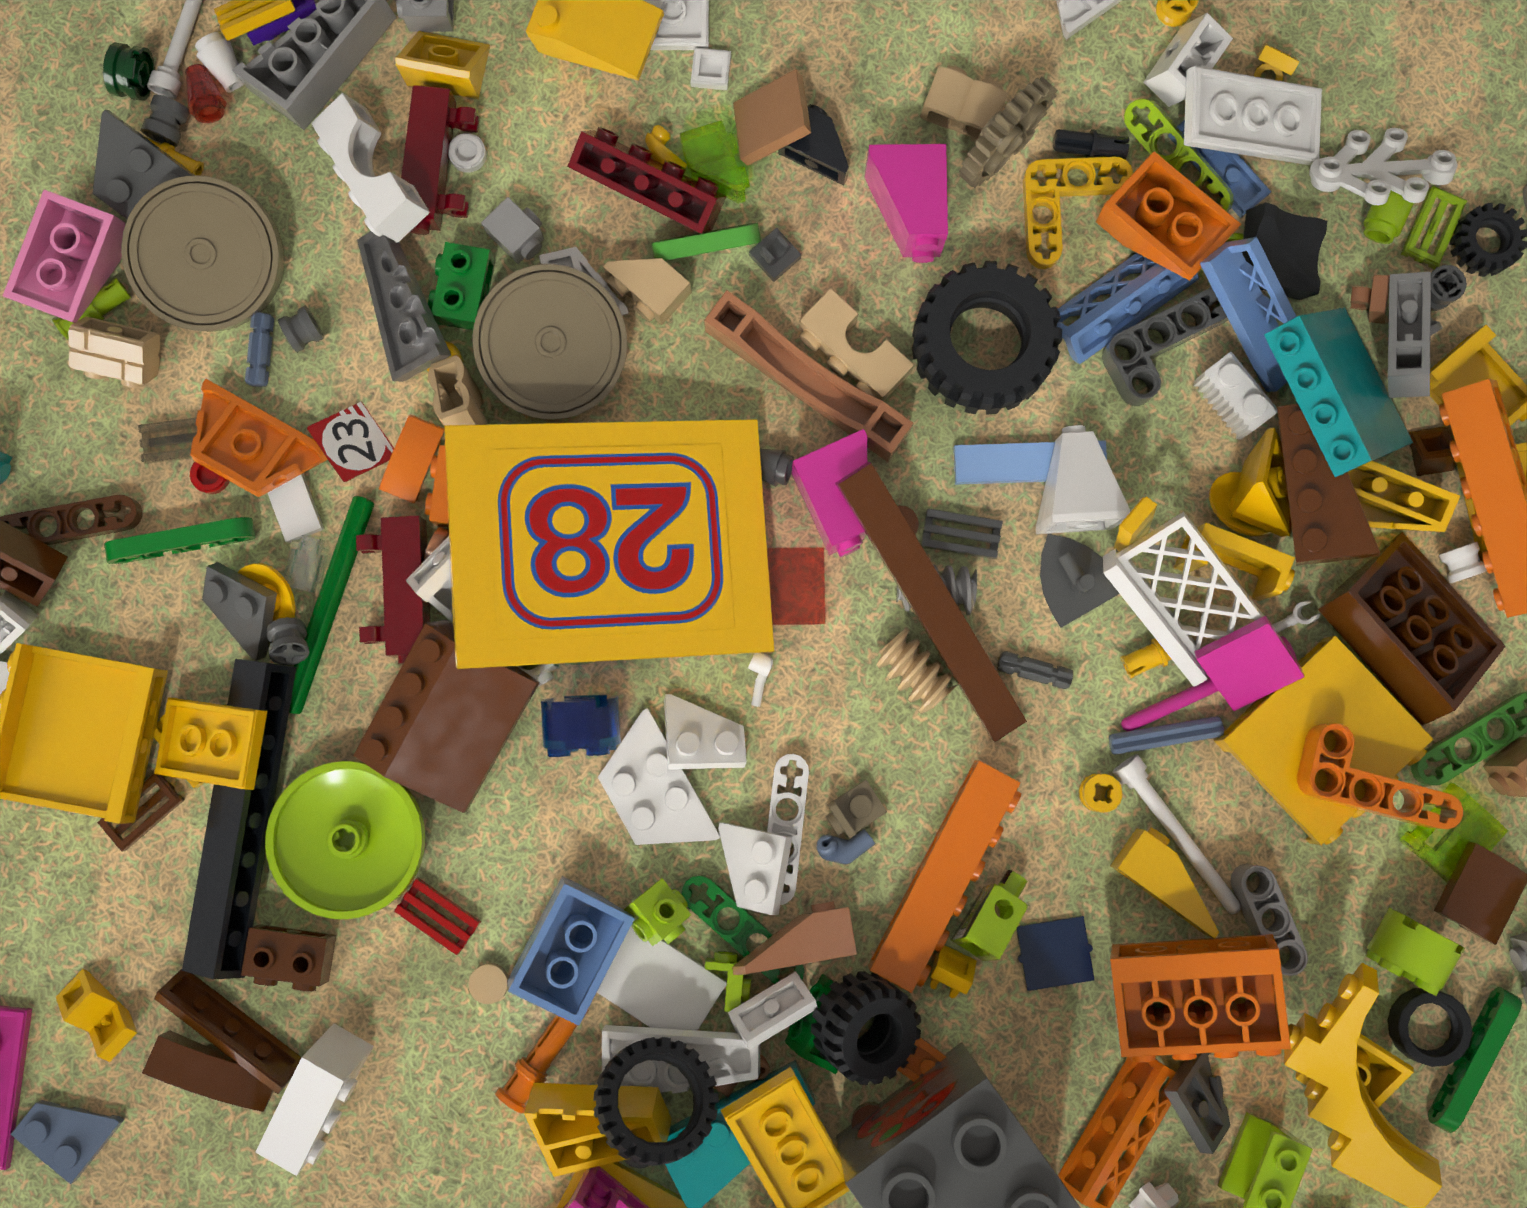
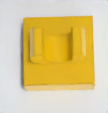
[1253,43,1300,81]
[930,945,977,999]

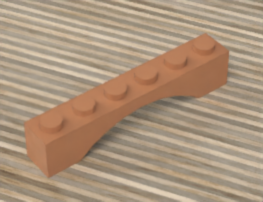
[704,290,914,462]

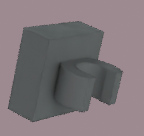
[749,228,802,282]

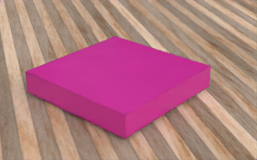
[1194,615,1305,711]

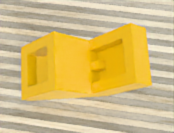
[56,969,138,1062]

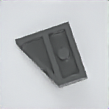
[202,562,277,661]

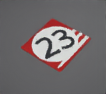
[307,401,394,482]

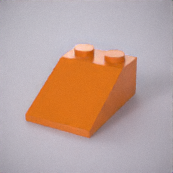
[1096,151,1241,281]

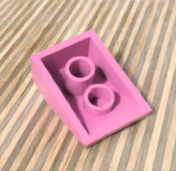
[3,190,126,323]

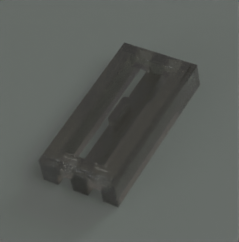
[138,417,197,464]

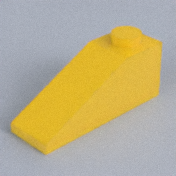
[1110,827,1219,939]

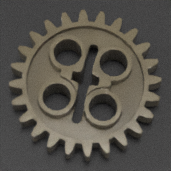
[959,76,1058,188]

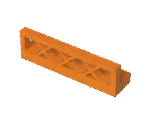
[1058,1057,1176,1208]

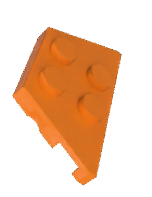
[190,379,328,498]

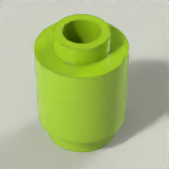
[1363,190,1414,244]

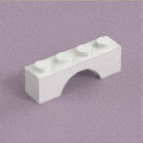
[311,93,430,242]

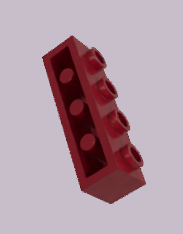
[567,127,727,234]

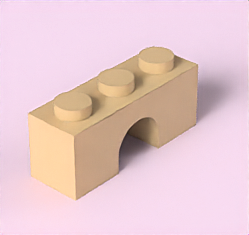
[799,288,914,401]

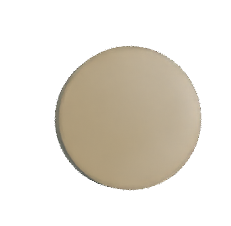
[468,963,509,1004]

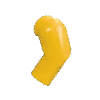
[645,125,687,168]

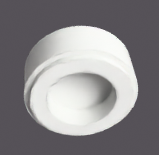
[448,133,487,173]

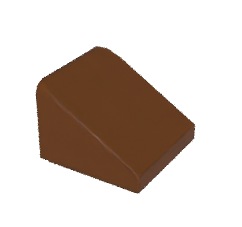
[1408,426,1456,476]

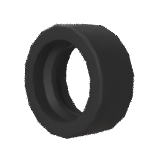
[1387,988,1472,1067]

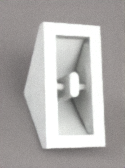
[0,591,38,654]

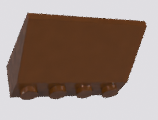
[1318,532,1506,726]
[353,620,540,813]

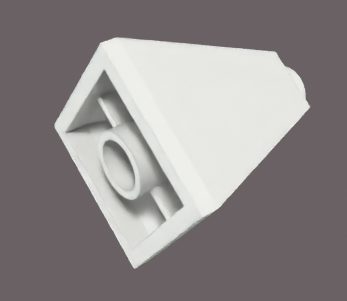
[1036,425,1130,534]

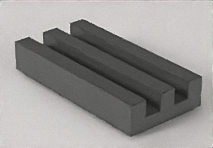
[921,509,1003,560]

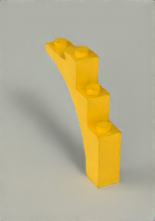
[1284,963,1442,1208]

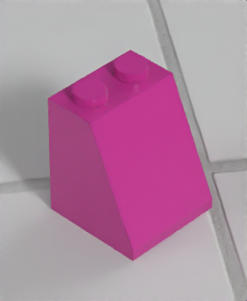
[865,144,948,263]
[791,429,867,558]

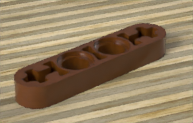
[0,495,142,545]

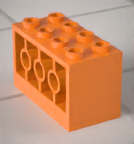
[1110,934,1291,1063]

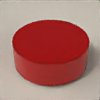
[190,462,230,494]

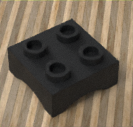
[1242,202,1328,300]

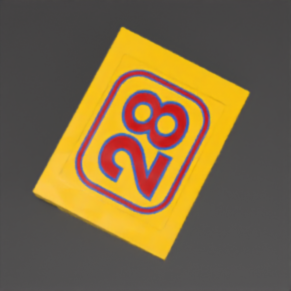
[444,419,774,669]

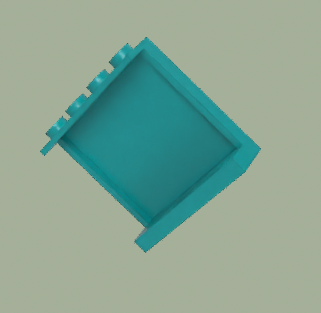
[1264,307,1413,477]

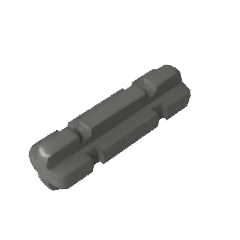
[997,651,1073,689]

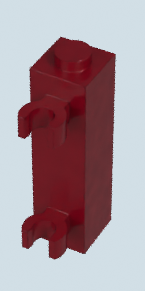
[401,85,479,235]
[356,515,430,664]

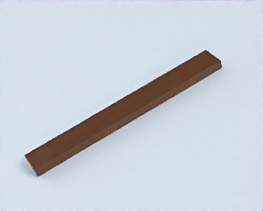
[835,462,1027,742]

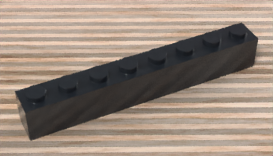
[182,659,297,979]

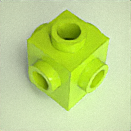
[623,878,691,946]

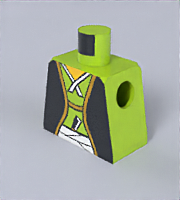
[950,870,1028,961]

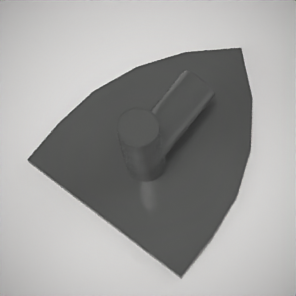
[1040,534,1120,628]

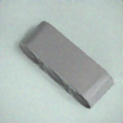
[1230,863,1308,976]

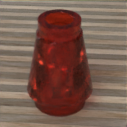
[185,64,226,123]

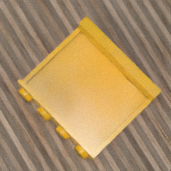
[1214,636,1433,845]
[0,643,168,824]

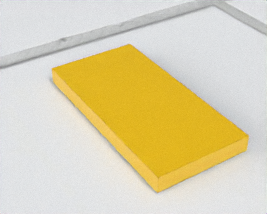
[720,1067,850,1208]

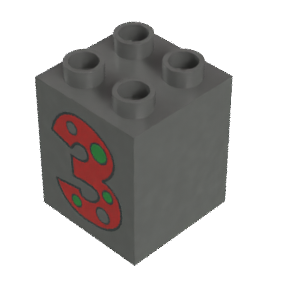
[836,1042,1081,1208]

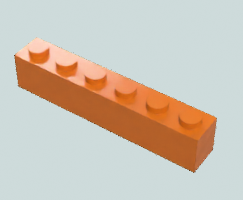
[1439,379,1527,618]
[868,760,1021,993]

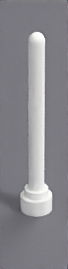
[147,0,203,99]
[1112,754,1241,914]

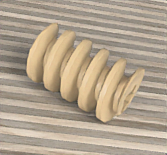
[877,627,958,714]

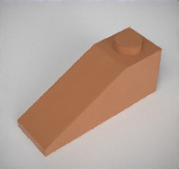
[732,901,857,975]

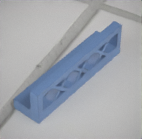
[1200,237,1297,392]
[1057,253,1199,365]

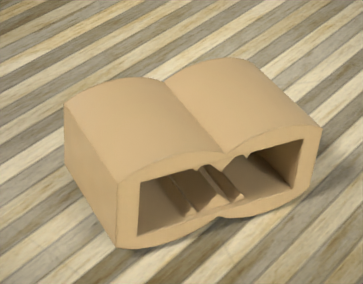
[920,66,1008,139]
[428,355,487,426]

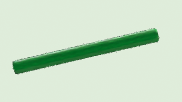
[289,496,374,714]

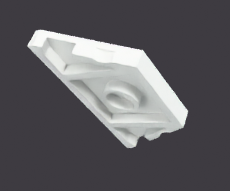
[598,708,720,845]

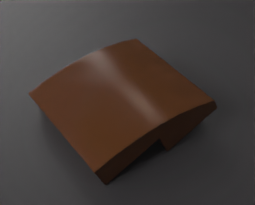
[1434,841,1527,945]

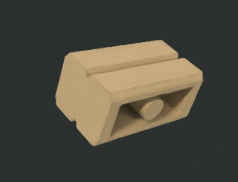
[69,316,160,388]

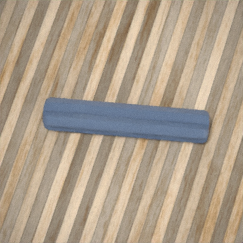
[1109,716,1224,754]

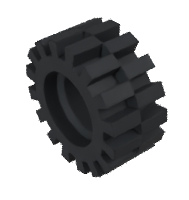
[1449,203,1527,277]

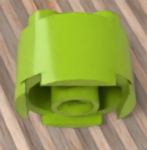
[1365,907,1465,996]

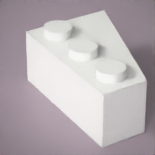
[256,1023,374,1176]

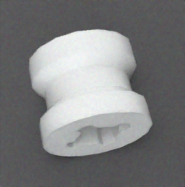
[1439,542,1487,583]

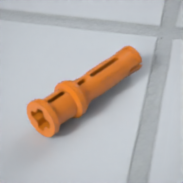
[495,1010,589,1114]

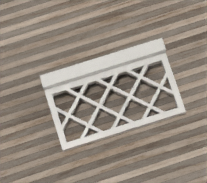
[1103,512,1264,687]

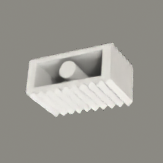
[1193,352,1278,439]

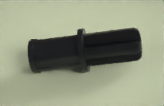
[1053,129,1130,160]

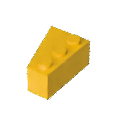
[524,1083,672,1177]

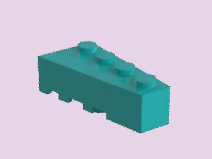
[665,1059,815,1208]

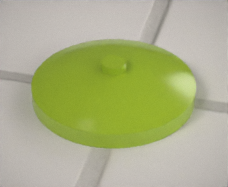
[265,761,425,919]

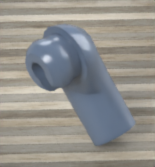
[816,829,876,865]

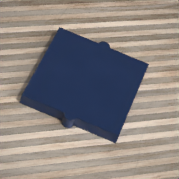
[1016,916,1094,991]

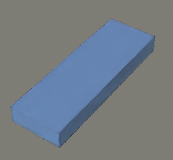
[1168,120,1271,218]

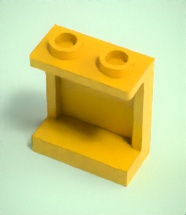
[1430,324,1527,433]
[1173,523,1295,601]

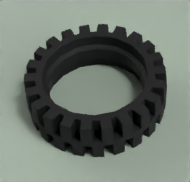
[593,1037,719,1166]

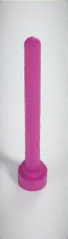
[1121,636,1297,732]

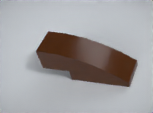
[142,1030,273,1112]

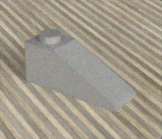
[1388,272,1431,398]

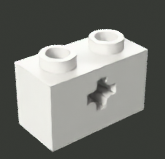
[1143,13,1233,107]

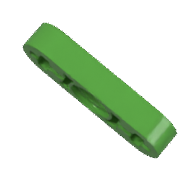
[651,223,761,261]

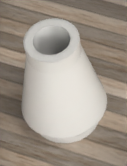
[195,32,244,93]

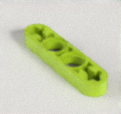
[1124,99,1234,212]

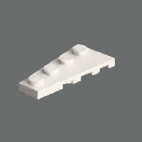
[602,1025,760,1094]

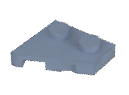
[10,1100,124,1184]

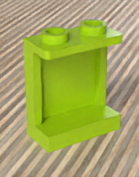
[1217,1112,1313,1208]

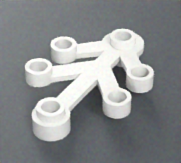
[1309,128,1458,205]

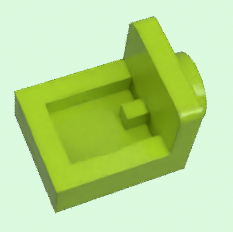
[704,951,751,1012]

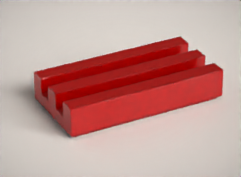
[394,878,481,955]

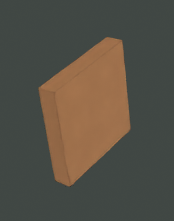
[733,69,811,166]

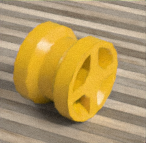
[1156,0,1199,27]
[1079,774,1123,813]

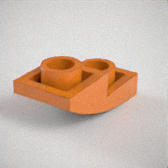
[379,414,444,503]

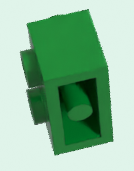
[428,242,496,330]

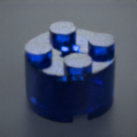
[541,695,621,757]

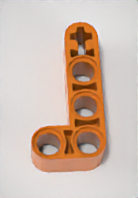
[1297,723,1463,829]

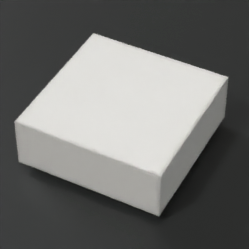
[690,47,731,90]

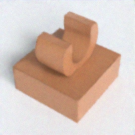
[1350,275,1390,324]

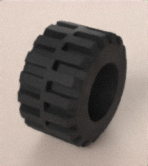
[811,971,921,1085]

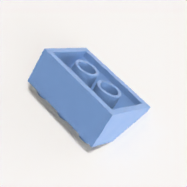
[507,876,635,1025]

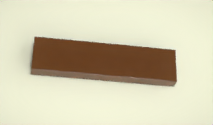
[154,969,302,1094]

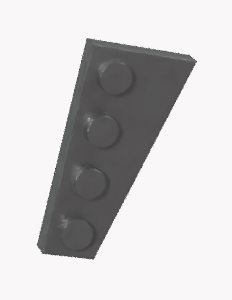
[357,231,451,382]

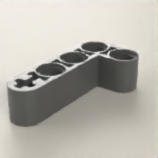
[1102,287,1228,406]

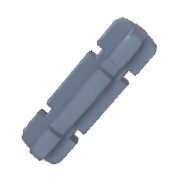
[245,312,274,387]

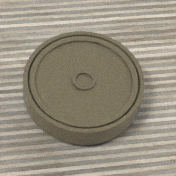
[121,175,284,332]
[473,264,627,419]

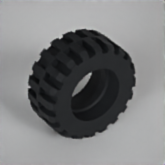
[912,261,1063,415]

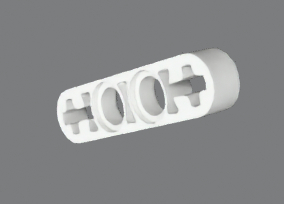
[767,754,809,905]

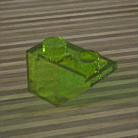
[679,120,750,204]

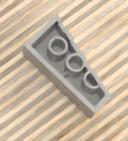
[232,0,396,130]

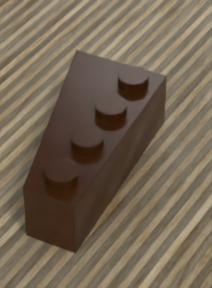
[1277,404,1380,566]

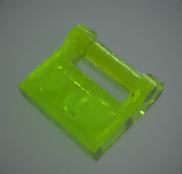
[1399,782,1509,883]

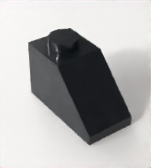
[778,104,849,186]

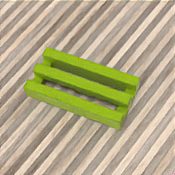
[1401,186,1467,269]

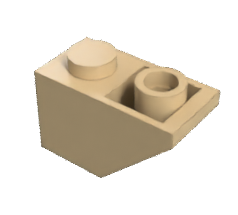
[603,258,692,325]

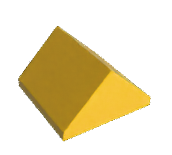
[396,31,490,100]
[1231,428,1292,537]
[1296,1033,1414,1108]

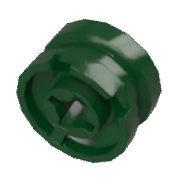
[103,42,155,101]

